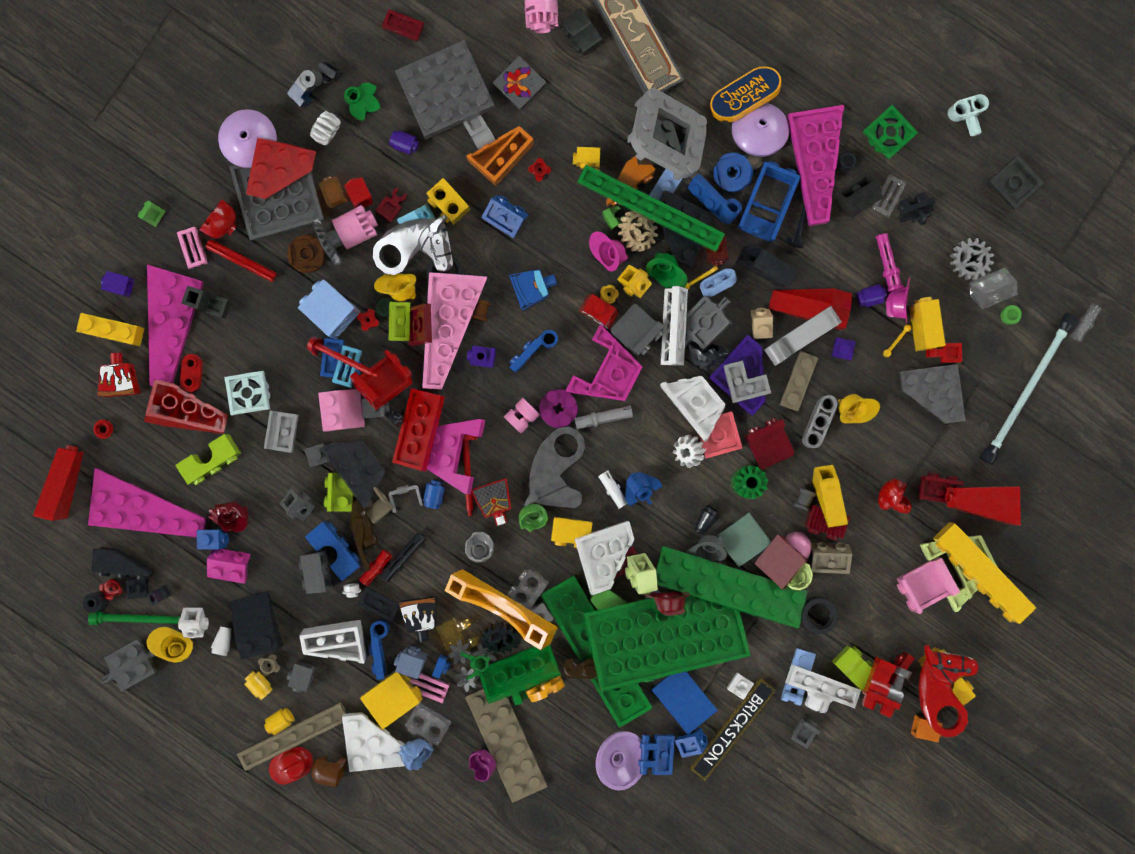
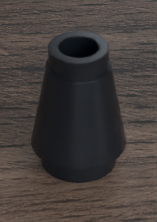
[694,505,719,535]

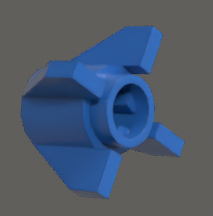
[625,472,662,506]

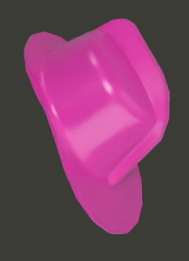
[589,231,628,272]
[886,277,910,323]

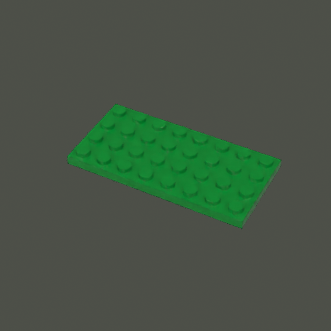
[583,596,751,692]

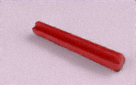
[206,239,277,282]

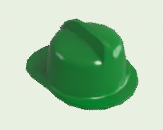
[646,252,688,289]

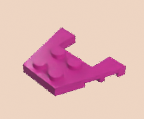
[566,325,642,401]
[427,419,485,494]

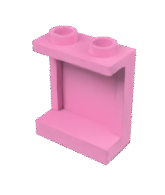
[896,557,960,614]

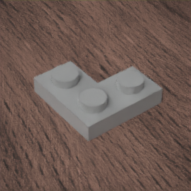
[723,361,771,403]

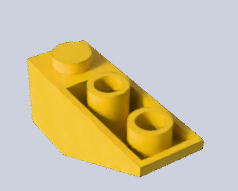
[812,465,848,527]

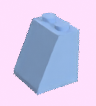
[298,279,361,339]

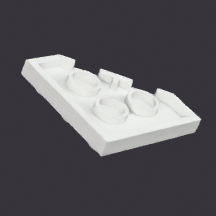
[575,521,634,595]
[342,712,405,772]

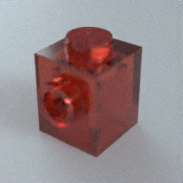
[705,236,729,266]

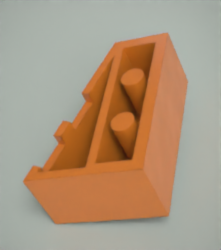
[466,126,534,186]

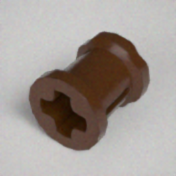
[471,299,491,322]

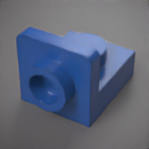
[675,728,708,758]

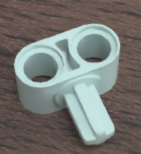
[948,94,989,136]

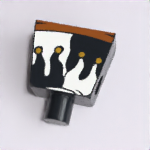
[399,596,437,642]

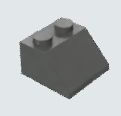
[298,550,333,594]

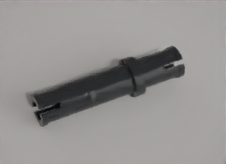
[379,531,427,582]

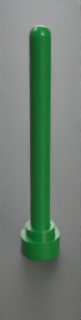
[88,611,181,625]

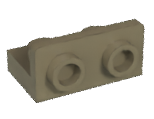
[810,542,852,574]

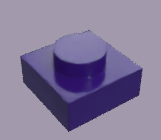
[831,338,855,361]

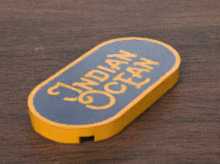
[710,67,782,122]

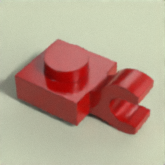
[926,343,962,363]

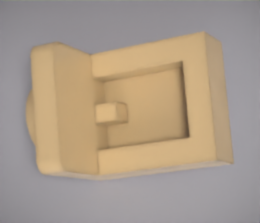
[751,308,773,339]

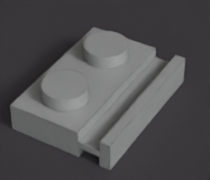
[264,411,299,453]

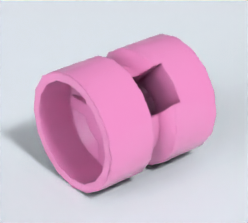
[504,398,540,434]

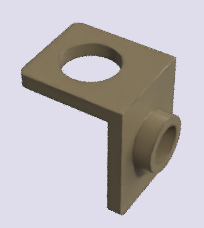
[366,487,394,524]

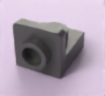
[362,399,390,418]

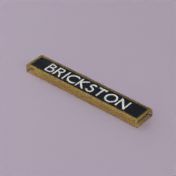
[690,678,776,781]

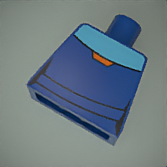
[509,270,557,312]

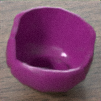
[469,749,496,782]

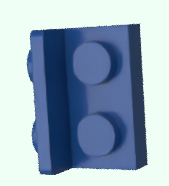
[481,195,528,238]

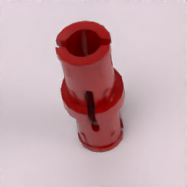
[359,549,393,586]

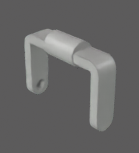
[389,485,423,513]

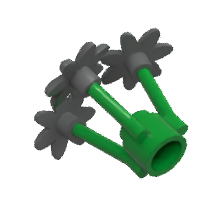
[448,640,496,692]

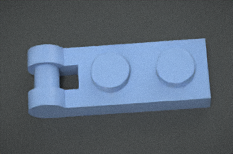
[781,648,816,706]

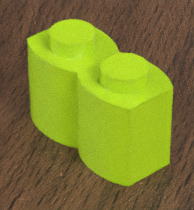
[832,645,873,691]

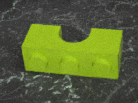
[175,434,241,486]

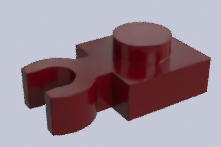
[375,188,407,224]

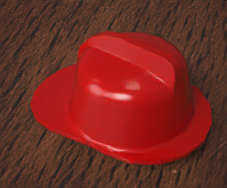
[269,747,313,785]

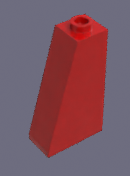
[33,445,84,521]
[945,486,1021,525]

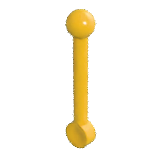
[684,266,718,290]
[883,324,911,357]

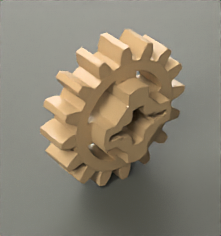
[618,211,658,252]

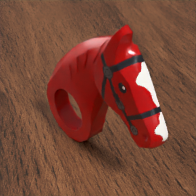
[919,645,979,737]

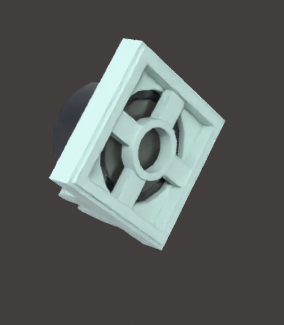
[225,371,270,415]

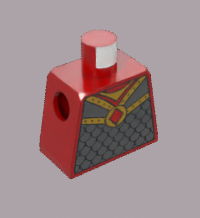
[471,478,512,526]

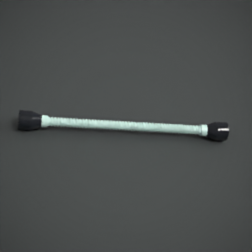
[979,313,1079,465]

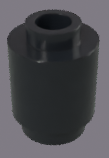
[83,591,109,613]

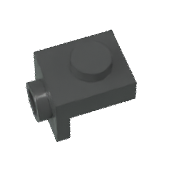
[789,718,821,749]

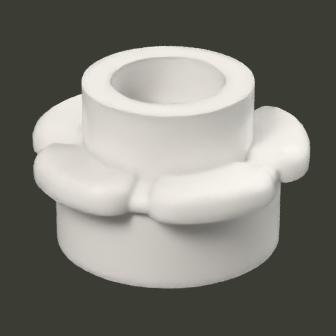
[342,583,361,598]

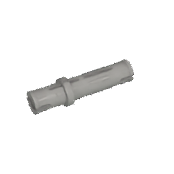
[574,405,633,430]

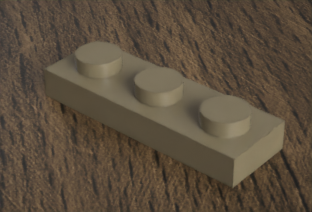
[779,351,818,412]

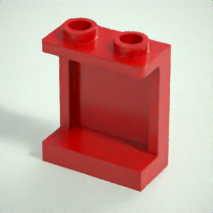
[350,350,413,410]

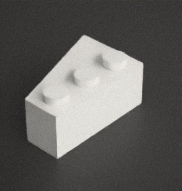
[300,620,367,664]

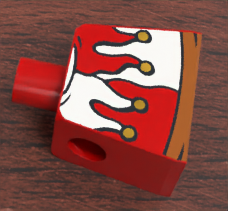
[578,294,619,330]
[98,353,141,397]

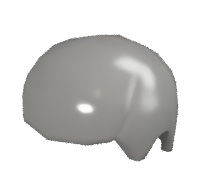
[465,532,494,563]

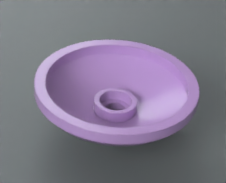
[732,103,789,157]
[218,109,277,168]
[596,731,642,790]

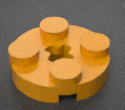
[526,676,565,702]

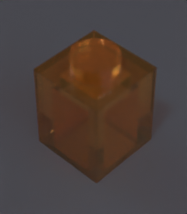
[318,176,348,208]

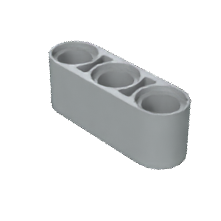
[802,395,838,448]

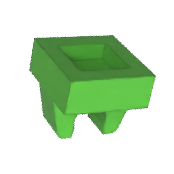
[138,201,166,227]
[602,206,625,231]

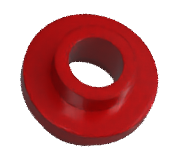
[93,420,113,439]

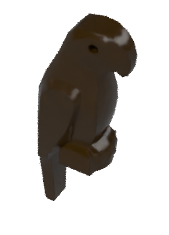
[350,500,379,571]
[563,656,597,679]

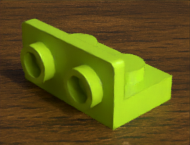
[324,473,354,512]

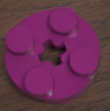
[539,389,577,428]

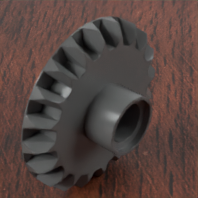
[312,219,343,266]

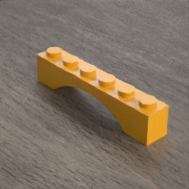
[445,569,558,650]

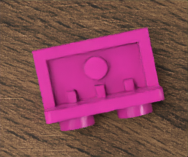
[207,549,250,584]

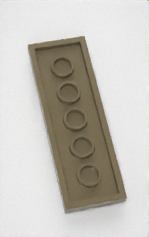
[465,688,547,803]

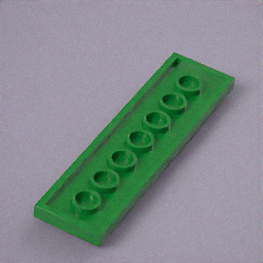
[655,546,808,629]
[541,575,652,728]

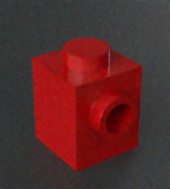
[344,177,373,209]

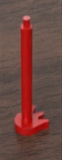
[307,336,379,378]
[463,434,478,516]

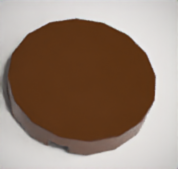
[287,235,326,273]

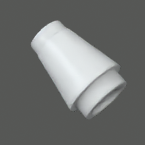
[211,627,232,656]

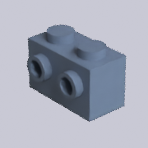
[394,646,428,679]

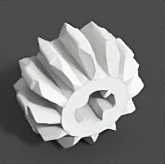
[310,111,340,146]
[672,435,706,468]

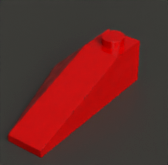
[768,288,852,330]
[144,379,228,434]

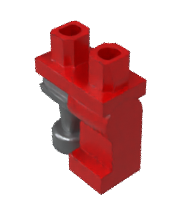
[862,657,912,718]

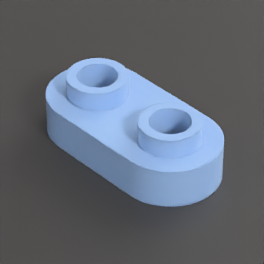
[700,269,737,297]

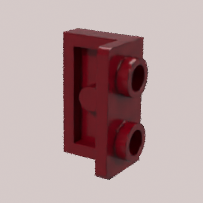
[917,473,964,503]

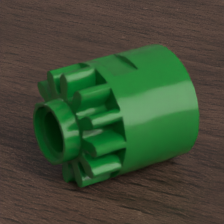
[731,465,768,499]

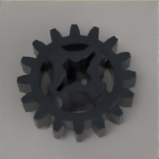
[479,620,521,654]

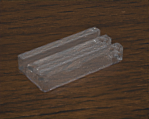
[871,175,907,218]

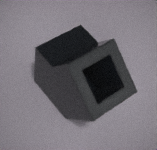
[146,585,171,606]

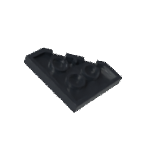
[659,190,715,268]

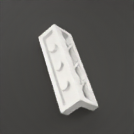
[661,286,688,365]

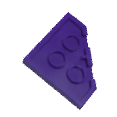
[709,335,765,416]

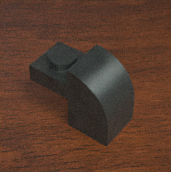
[181,286,232,319]

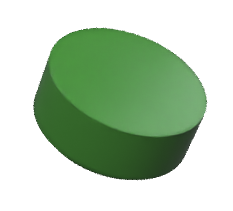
[1000,305,1022,325]

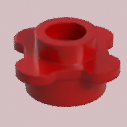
[528,158,551,181]
[357,309,379,331]
[99,579,123,601]

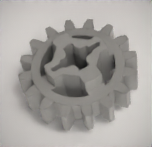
[950,238,994,280]

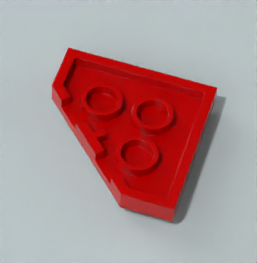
[246,136,316,199]

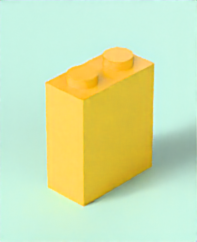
[909,297,946,351]
[360,672,423,730]

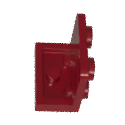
[745,418,794,469]

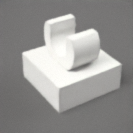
[727,672,754,700]

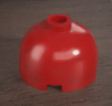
[199,199,236,239]

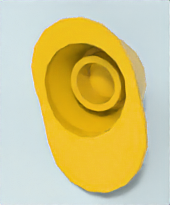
[374,273,416,302]
[837,394,880,423]
[147,627,193,663]

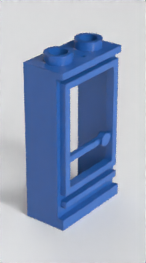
[737,161,801,243]

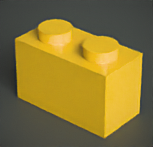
[551,517,592,548]

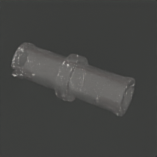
[1070,304,1102,342]

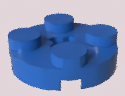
[714,153,753,192]

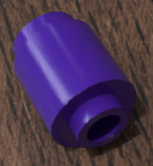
[389,130,419,155]
[856,284,887,308]

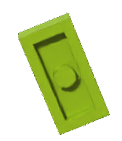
[389,302,410,341]

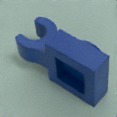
[432,655,452,678]

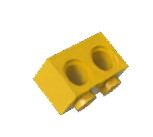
[426,178,470,225]

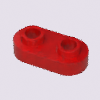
[180,354,203,392]

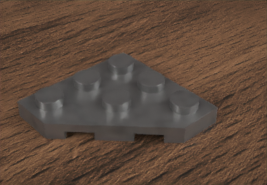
[899,364,966,424]

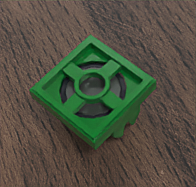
[863,104,918,160]

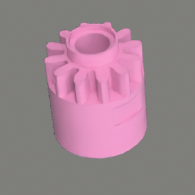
[524,0,558,33]
[332,205,378,250]

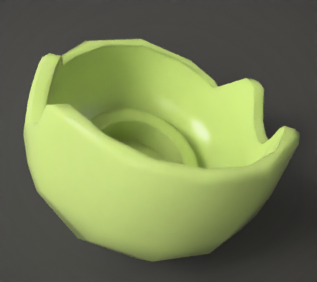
[787,563,813,591]

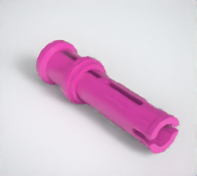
[876,233,904,293]

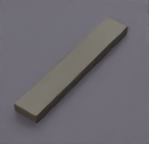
[237,702,347,771]

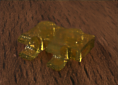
[436,618,479,662]

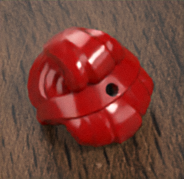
[878,478,912,514]

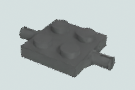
[685,295,732,350]
[100,639,157,692]

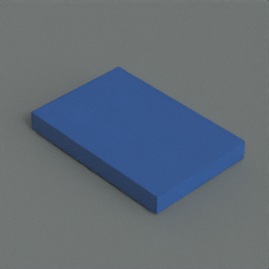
[651,672,718,734]

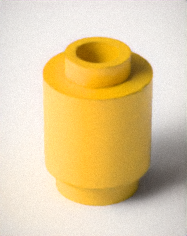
[244,671,273,700]
[264,708,294,735]

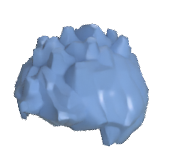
[398,738,434,771]

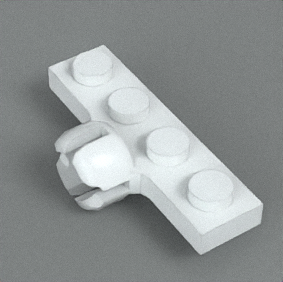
[785,664,861,713]

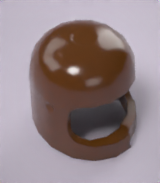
[312,756,347,788]

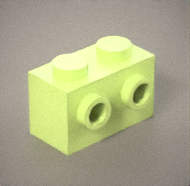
[625,553,658,594]

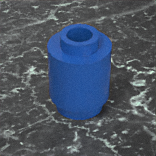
[423,480,446,509]

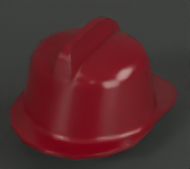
[643,592,690,616]

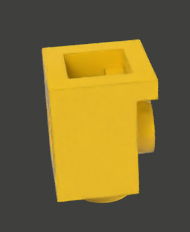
[573,147,600,171]

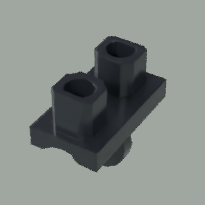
[898,192,936,226]

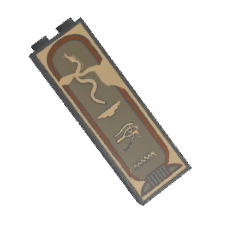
[594,0,684,94]

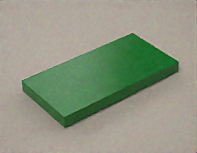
[479,644,561,704]

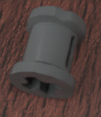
[793,488,816,512]

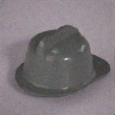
[686,535,727,563]

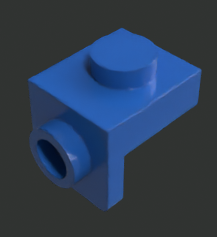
[197,529,229,549]

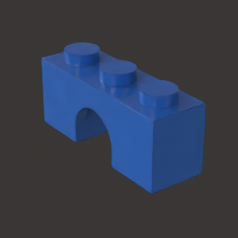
[305,521,363,581]

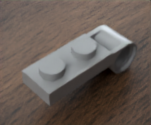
[463,115,495,150]

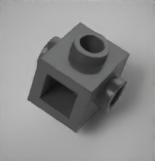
[279,489,315,522]

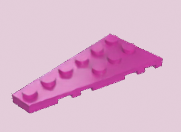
[88,468,207,537]

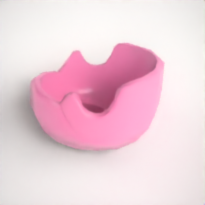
[785,531,812,558]

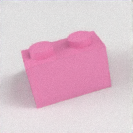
[318,389,365,432]

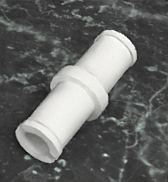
[598,471,628,509]

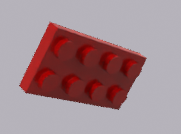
[392,388,445,472]

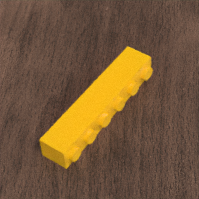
[933,522,1036,624]

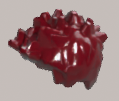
[208,501,249,533]

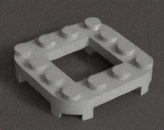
[628,88,707,180]

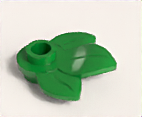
[344,83,380,121]

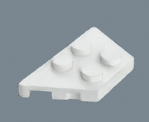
[660,376,725,442]

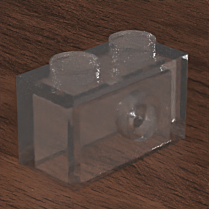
[970,268,1018,310]

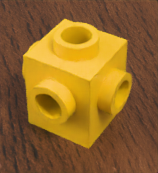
[617,265,652,298]

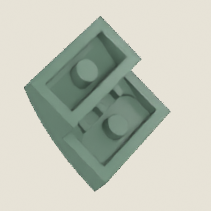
[716,512,771,567]

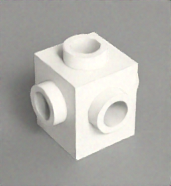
[178,608,209,638]

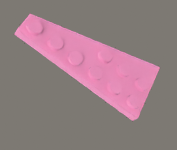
[423,272,487,389]

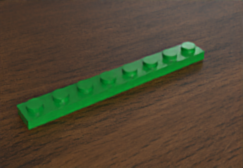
[577,165,725,252]

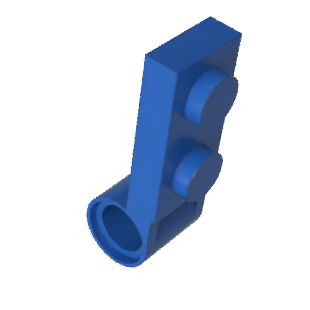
[687,174,742,224]
[509,330,558,373]
[369,619,390,680]

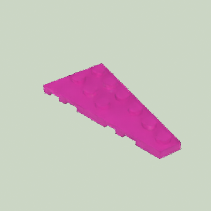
[787,105,844,226]
[147,265,204,386]

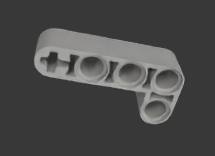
[764,306,842,366]

